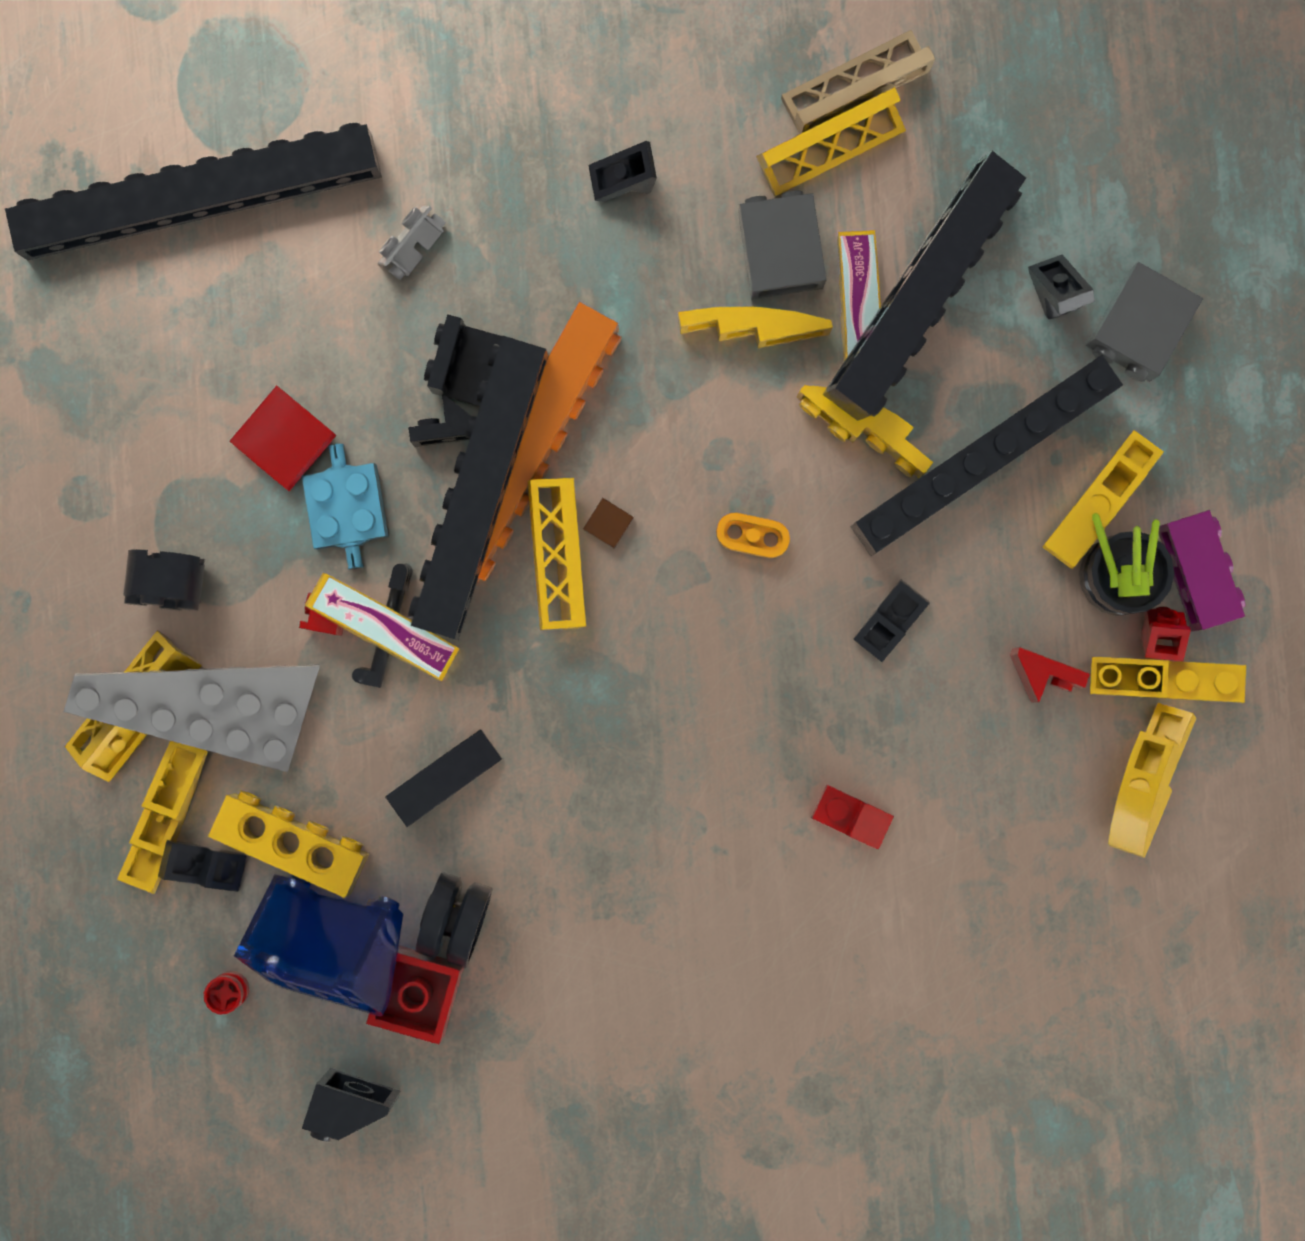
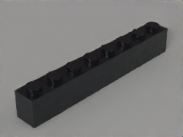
[823,150,1026,421]
[408,336,549,641]
[850,355,1123,556]

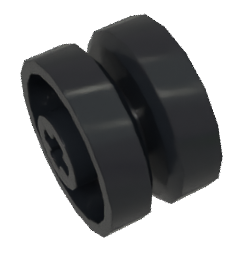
[1079,531,1174,616]
[415,872,493,968]

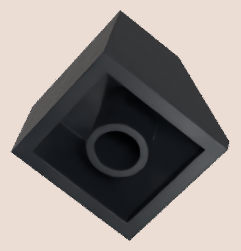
[302,1068,401,1142]

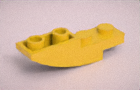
[797,385,934,478]
[1042,430,1164,569]
[1090,657,1246,703]
[1108,703,1196,858]

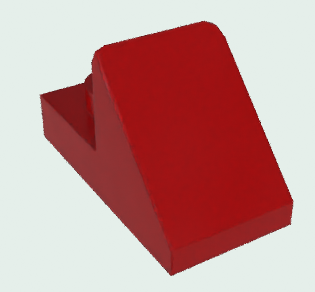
[1010,647,1090,703]
[811,784,894,850]

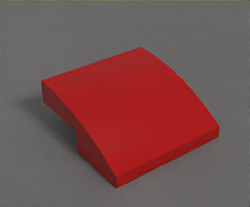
[229,385,337,491]

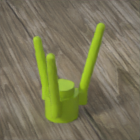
[1092,513,1160,597]

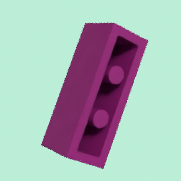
[1158,510,1246,632]

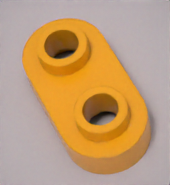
[716,513,790,559]

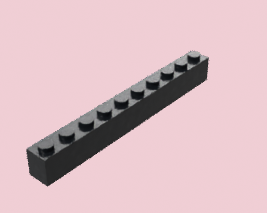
[5,123,382,261]

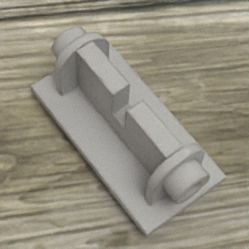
[378,206,446,280]

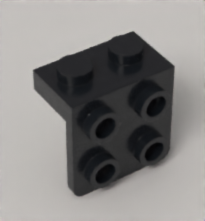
[424,314,502,407]

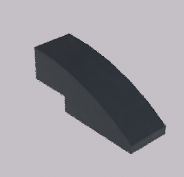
[385,729,502,827]

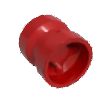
[203,971,250,1015]

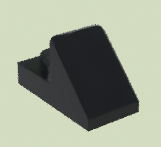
[588,141,657,202]
[1028,254,1095,319]
[408,394,471,447]

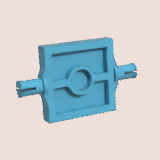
[302,444,389,570]

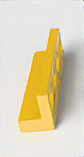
[756,87,906,197]
[528,478,586,630]
[64,630,202,782]

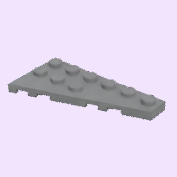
[64,664,320,772]

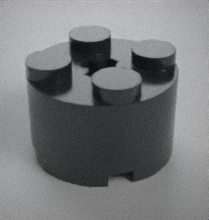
[123,549,205,611]

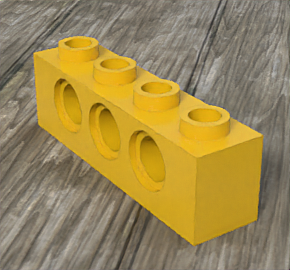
[208,790,370,898]

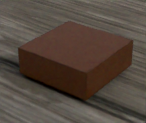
[583,498,634,549]

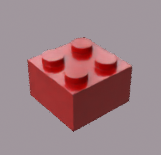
[366,944,464,1045]

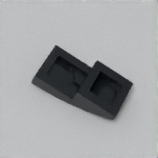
[853,579,930,662]
[158,840,247,892]

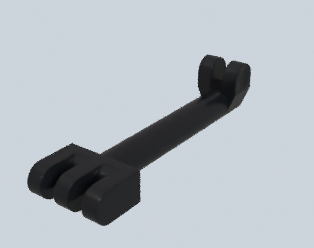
[352,564,413,688]

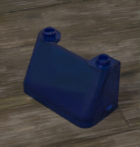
[234,874,404,1016]

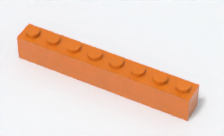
[476,302,621,586]

